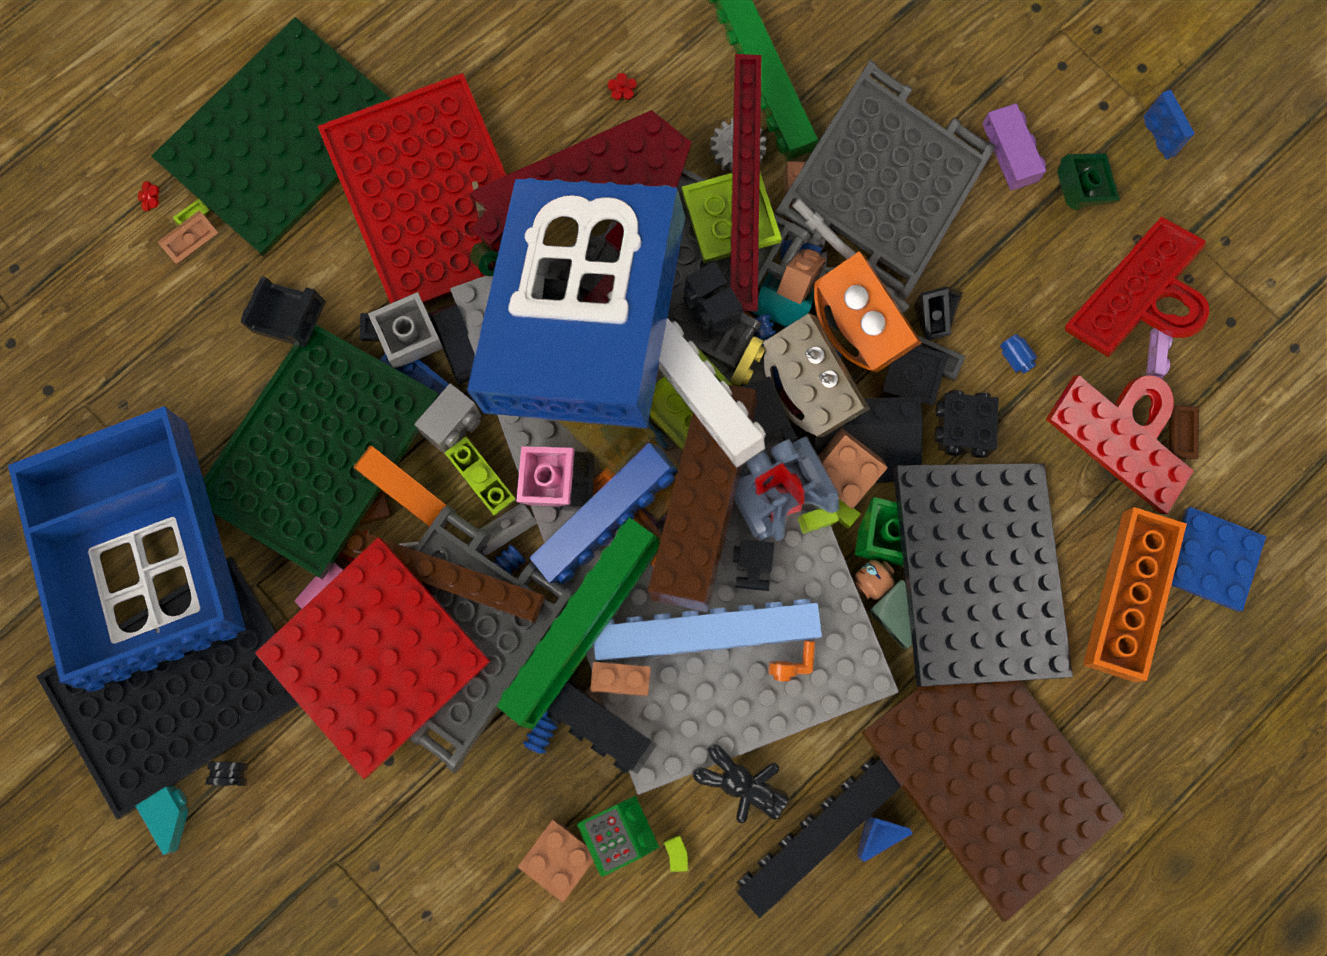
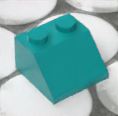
[752,273,814,328]

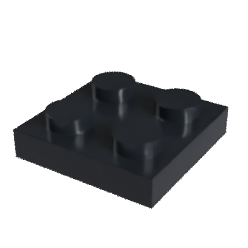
[882,346,948,406]

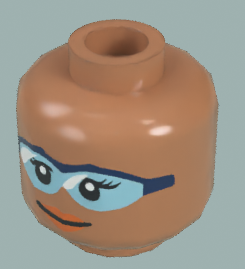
[854,560,895,600]

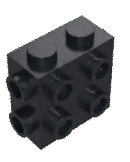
[934,390,999,458]

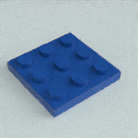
[1171,507,1266,612]

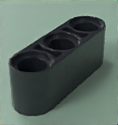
[430,304,475,385]

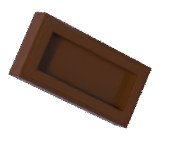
[1169,405,1199,460]

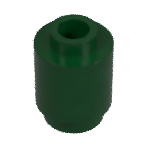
[470,242,499,276]

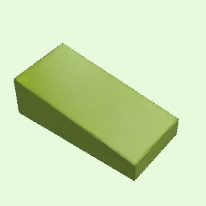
[173,199,210,226]

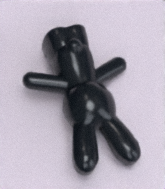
[692,744,789,823]

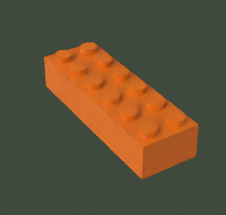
[1083,507,1187,683]

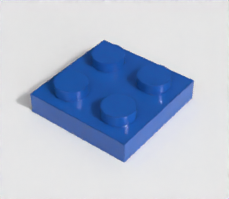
[1143,90,1195,160]

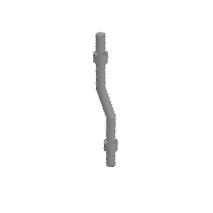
[792,198,909,313]

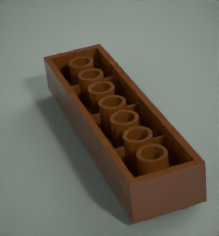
[648,385,757,612]

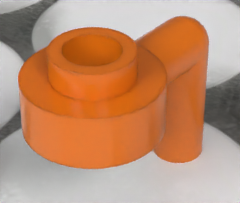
[768,640,815,681]

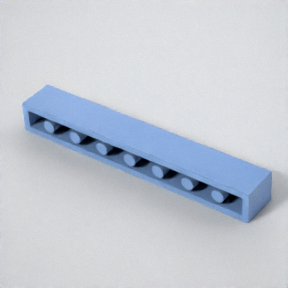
[594,599,822,662]

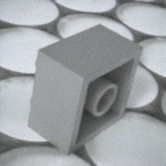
[368,292,443,369]
[414,383,481,455]

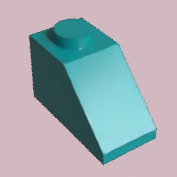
[136,786,189,855]

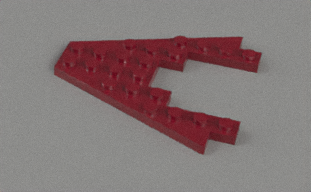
[470,110,692,304]

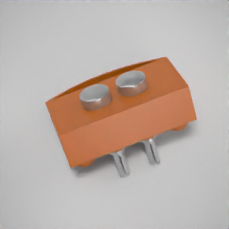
[814,251,921,373]

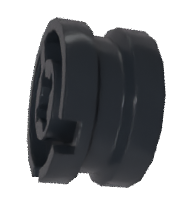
[205,761,248,786]

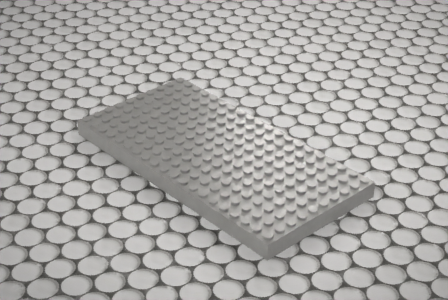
[450,233,899,795]

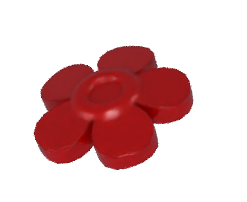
[608,73,637,100]
[138,181,159,211]

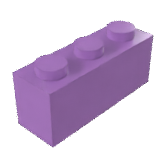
[982,103,1046,191]

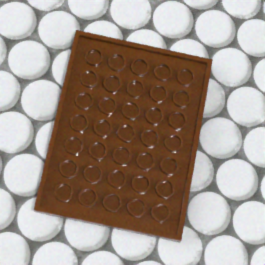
[861,681,1125,922]

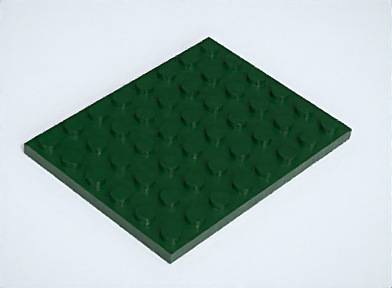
[151,17,391,256]
[203,325,440,580]

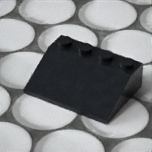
[811,397,922,483]

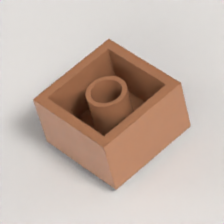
[818,428,887,509]
[518,818,593,902]

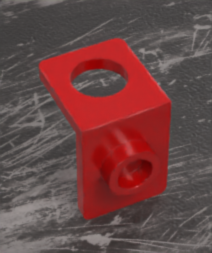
[755,463,804,506]

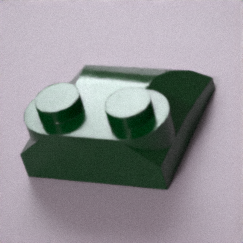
[1057,153,1120,210]

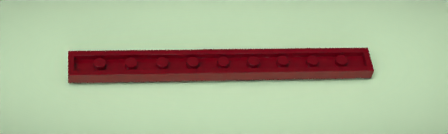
[730,54,762,312]

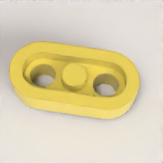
[730,336,766,387]

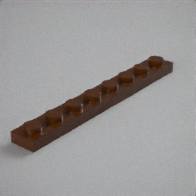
[341,530,545,623]

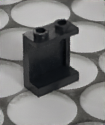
[240,276,326,348]

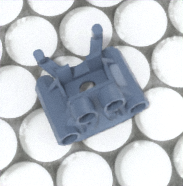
[734,437,840,541]

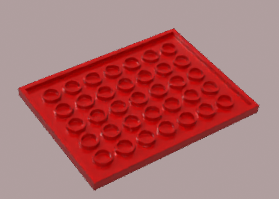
[318,73,506,305]

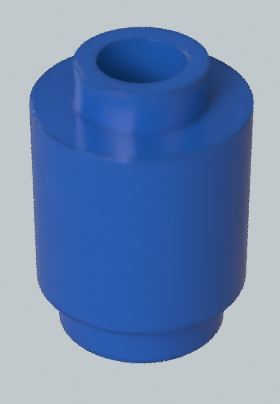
[1000,334,1038,374]

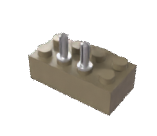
[763,313,870,437]

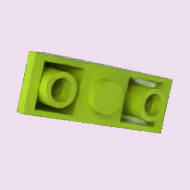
[445,437,516,516]

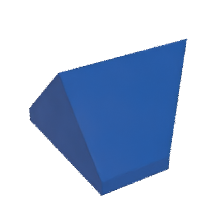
[857,817,913,862]

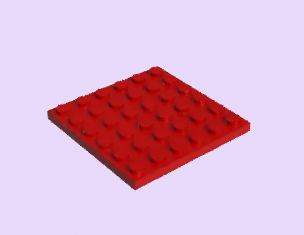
[255,537,491,780]

